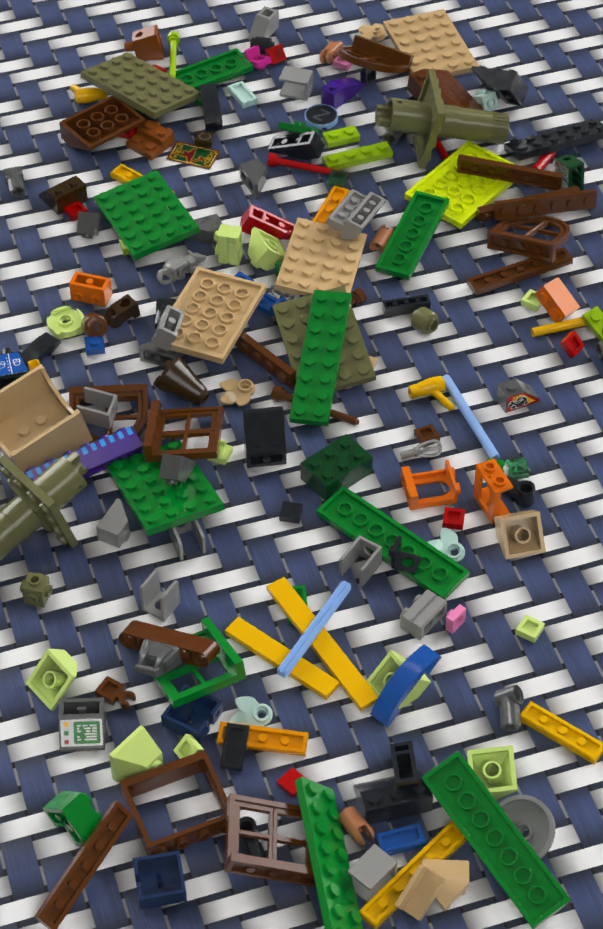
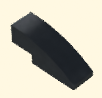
[199,83,223,130]
[390,741,419,787]

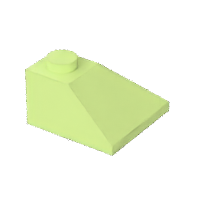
[247,227,286,271]
[26,649,77,711]
[367,650,431,709]
[109,725,163,782]
[467,745,518,800]

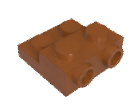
[126,119,175,161]

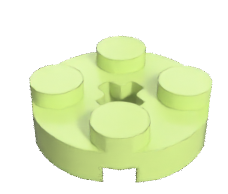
[47,306,84,340]

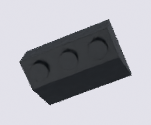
[353,771,433,825]

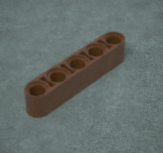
[119,620,220,668]

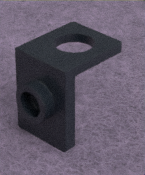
[388,536,421,575]

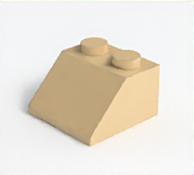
[494,510,546,559]

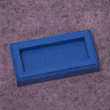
[375,823,427,856]

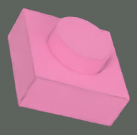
[333,56,353,71]
[445,604,466,634]

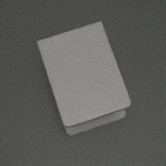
[279,66,313,101]
[76,386,118,429]
[168,519,206,561]
[339,535,382,587]
[140,570,180,622]
[348,844,398,902]

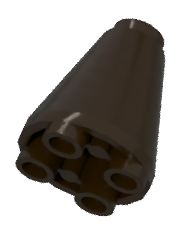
[153,357,210,406]

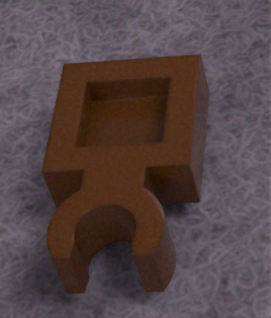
[94,676,136,710]

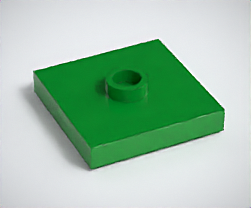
[278,121,320,135]

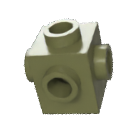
[20,572,52,608]

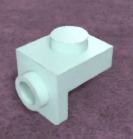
[472,89,499,111]

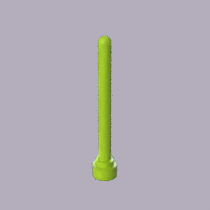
[167,31,180,78]

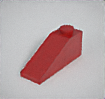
[240,204,295,240]

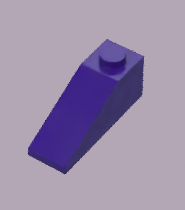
[321,77,365,109]

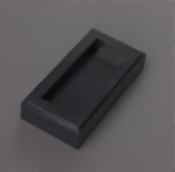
[220,723,250,771]

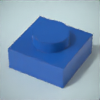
[84,336,105,356]

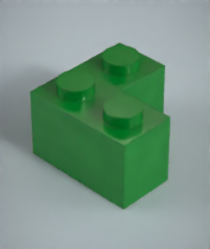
[42,790,102,846]

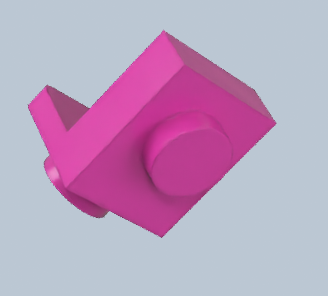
[244,45,272,70]

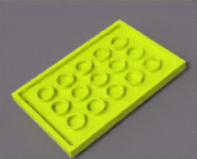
[404,140,514,229]

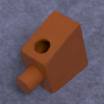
[124,25,165,60]

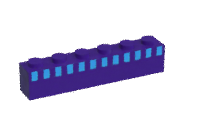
[24,426,143,481]

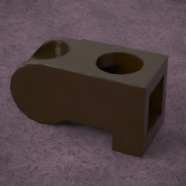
[102,294,141,328]

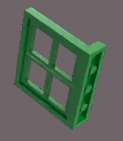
[151,617,246,708]

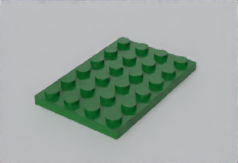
[93,170,200,261]
[106,440,225,536]

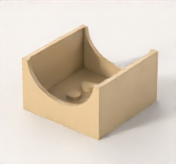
[0,364,93,473]

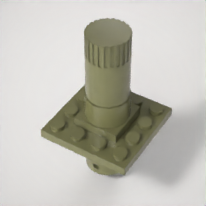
[375,69,510,168]
[0,451,87,561]

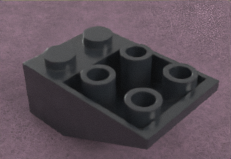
[471,65,528,106]
[243,406,287,468]

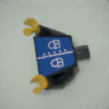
[0,348,40,390]

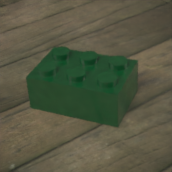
[300,434,373,501]

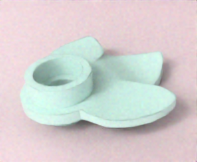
[427,528,465,562]
[229,696,273,727]

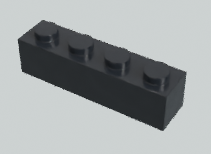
[382,294,431,317]

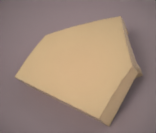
[421,859,469,911]

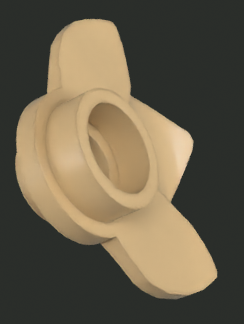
[358,23,386,41]
[220,379,255,407]

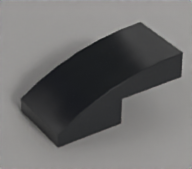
[21,332,61,362]

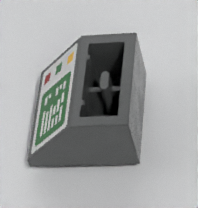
[58,697,106,752]

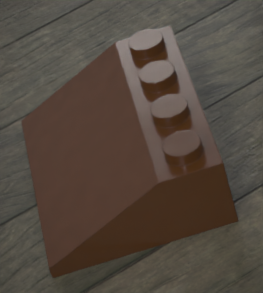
[407,69,484,110]
[59,96,146,151]

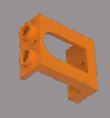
[473,458,513,525]
[401,460,461,510]

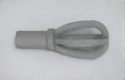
[400,439,442,459]

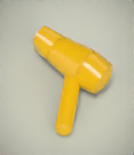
[70,84,108,104]
[408,376,455,411]

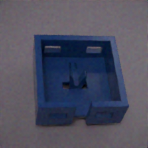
[161,684,223,744]
[132,851,187,909]

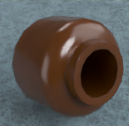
[81,313,108,338]

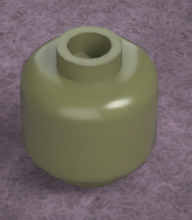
[411,307,439,334]

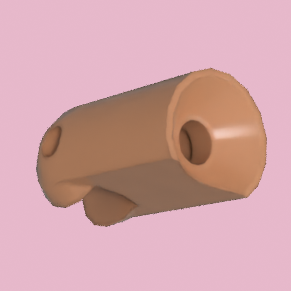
[319,41,344,64]
[369,224,394,254]
[338,806,374,846]

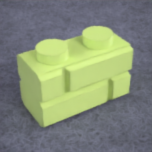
[214,224,243,266]

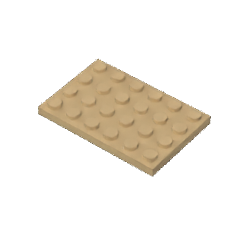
[383,9,479,76]
[274,218,367,296]
[152,267,267,364]

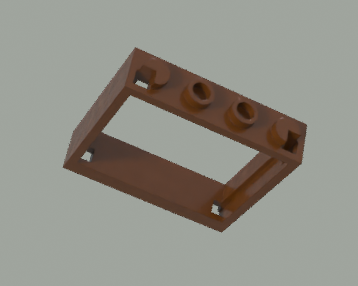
[119,750,227,856]

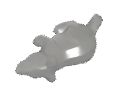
[157,250,207,285]

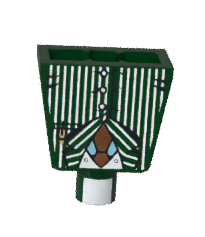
[553,155,584,191]

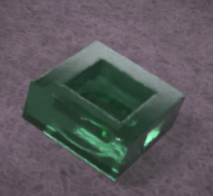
[327,169,349,188]
[505,458,529,479]

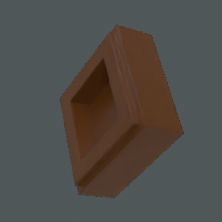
[414,424,440,448]

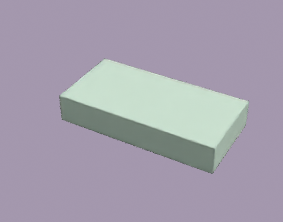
[227,81,258,109]

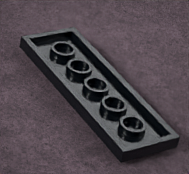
[504,119,603,161]

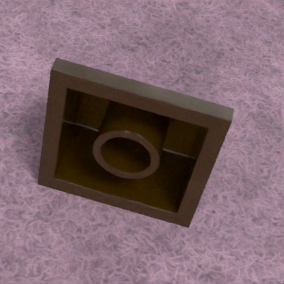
[39,176,88,215]

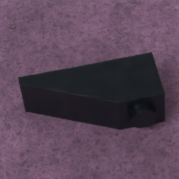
[268,131,325,160]

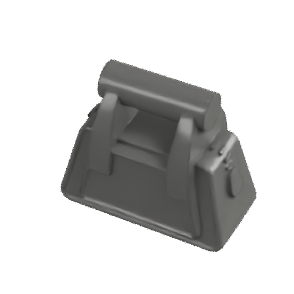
[135,639,182,677]

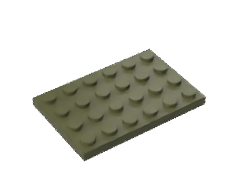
[80,52,200,119]
[272,285,376,391]

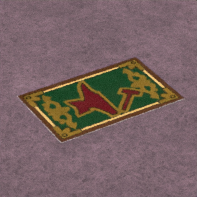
[166,141,221,170]

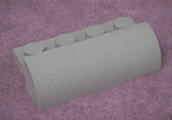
[326,189,386,240]

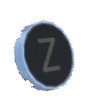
[305,104,338,130]

